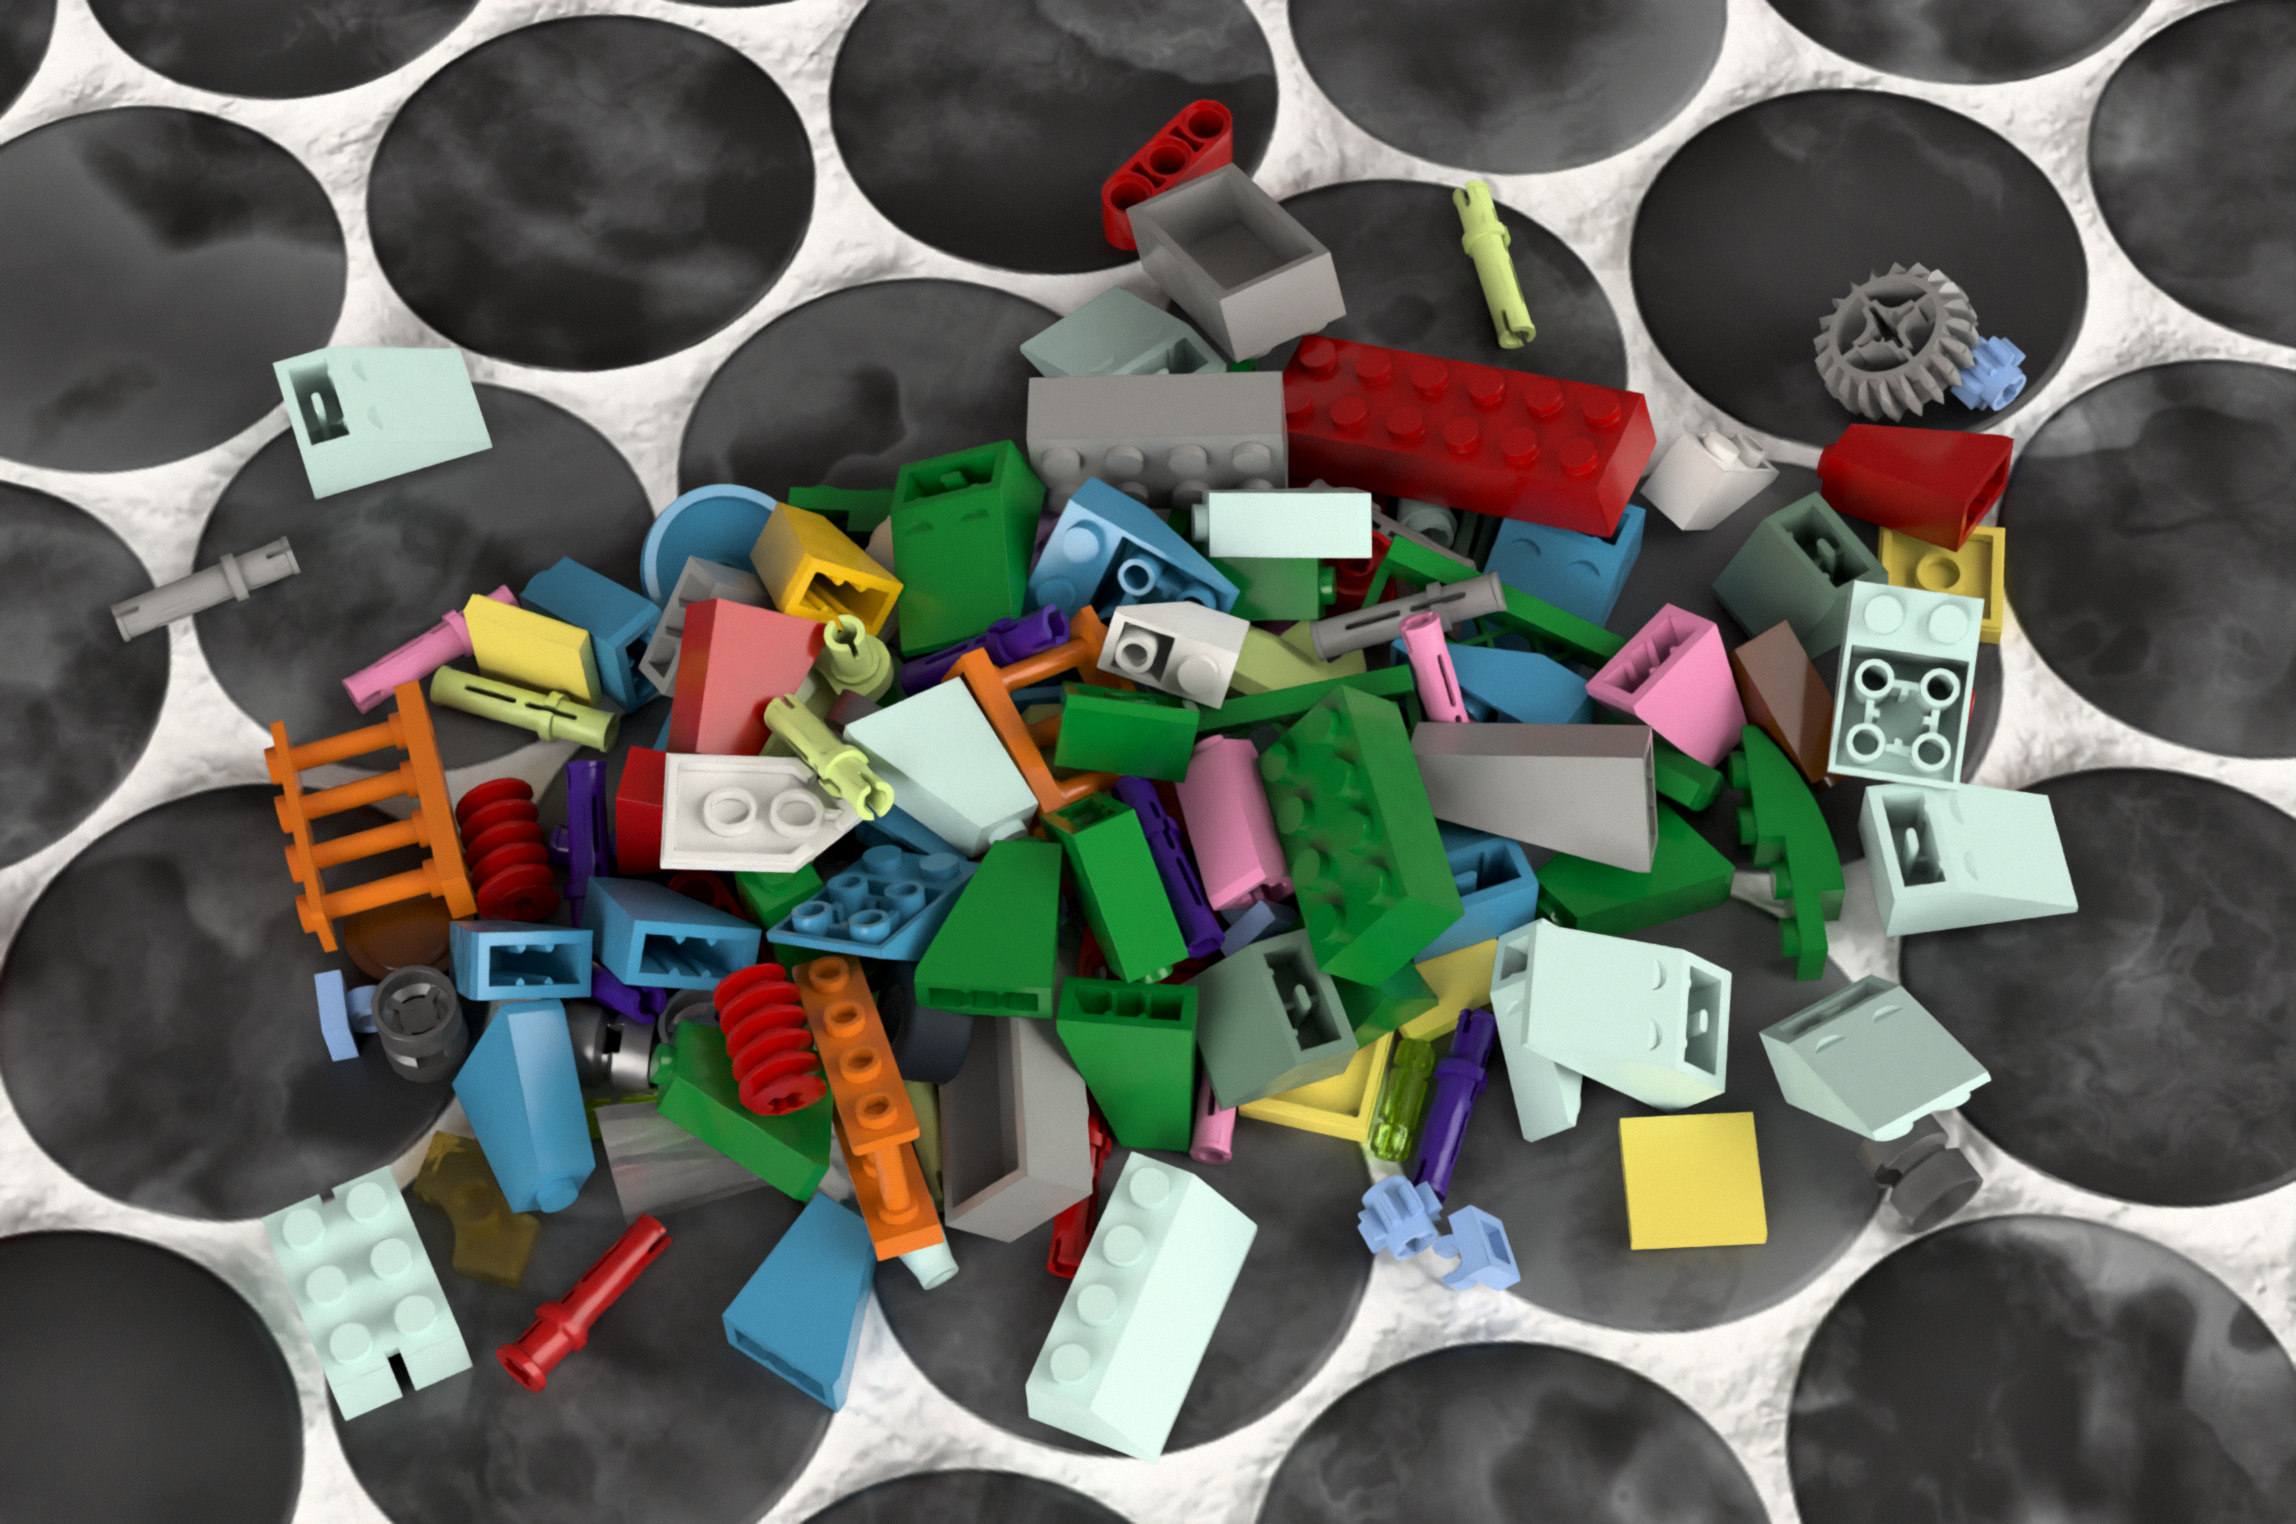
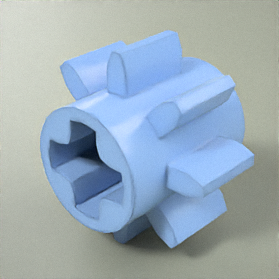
[1950,336,2026,411]
[1357,1175,1443,1260]

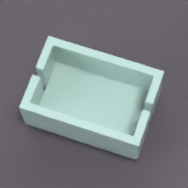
[261,1165,473,1421]

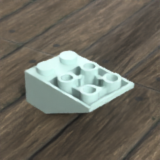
[1020,285,1226,377]
[273,346,492,500]
[1827,580,1985,791]
[1857,783,2078,938]
[1520,923,1732,1114]
[1759,974,1991,1141]

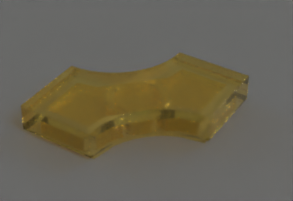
[413,1130,542,1290]

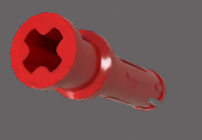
[495,1213,673,1393]

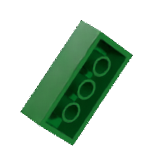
[1256,683,1465,988]

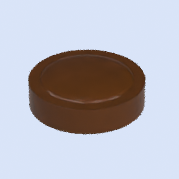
[344,869,475,986]

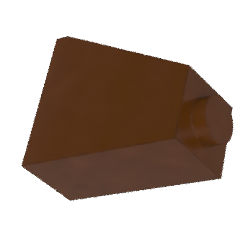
[1726,620,1849,794]

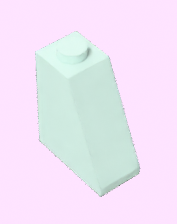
[1191,487,1372,558]
[841,676,1038,858]

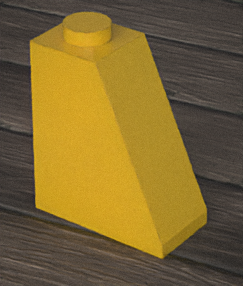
[749,502,904,637]

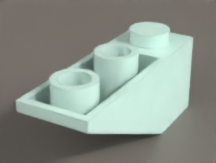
[1490,918,1583,1142]

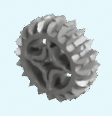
[1813,262,1981,423]

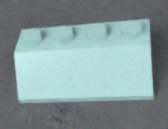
[1025,1151,1257,1465]

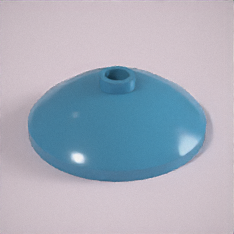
[640,484,777,614]

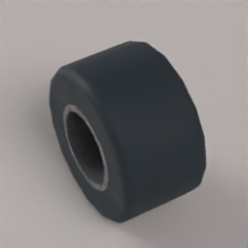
[876,960,974,1085]

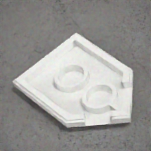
[660,753,864,873]

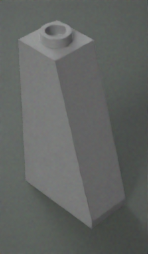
[1410,722,1658,873]

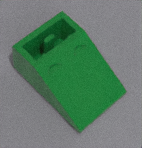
[890,439,1046,657]

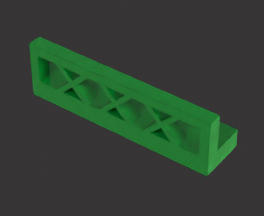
[1359,534,1629,712]
[1194,664,1424,742]

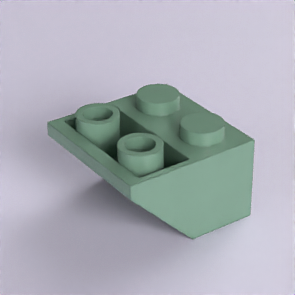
[1712,491,1889,660]
[1180,928,1359,1111]

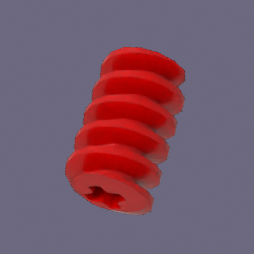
[455,777,560,923]
[713,964,827,1116]

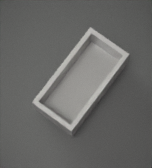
[1126,162,1346,363]
[1026,371,1288,514]
[938,946,1093,1243]

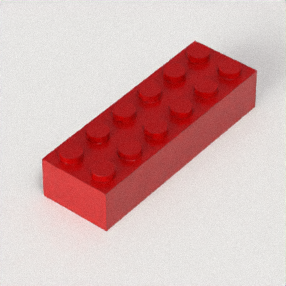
[1282,334,1657,538]

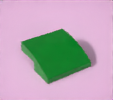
[1603,715,1728,811]

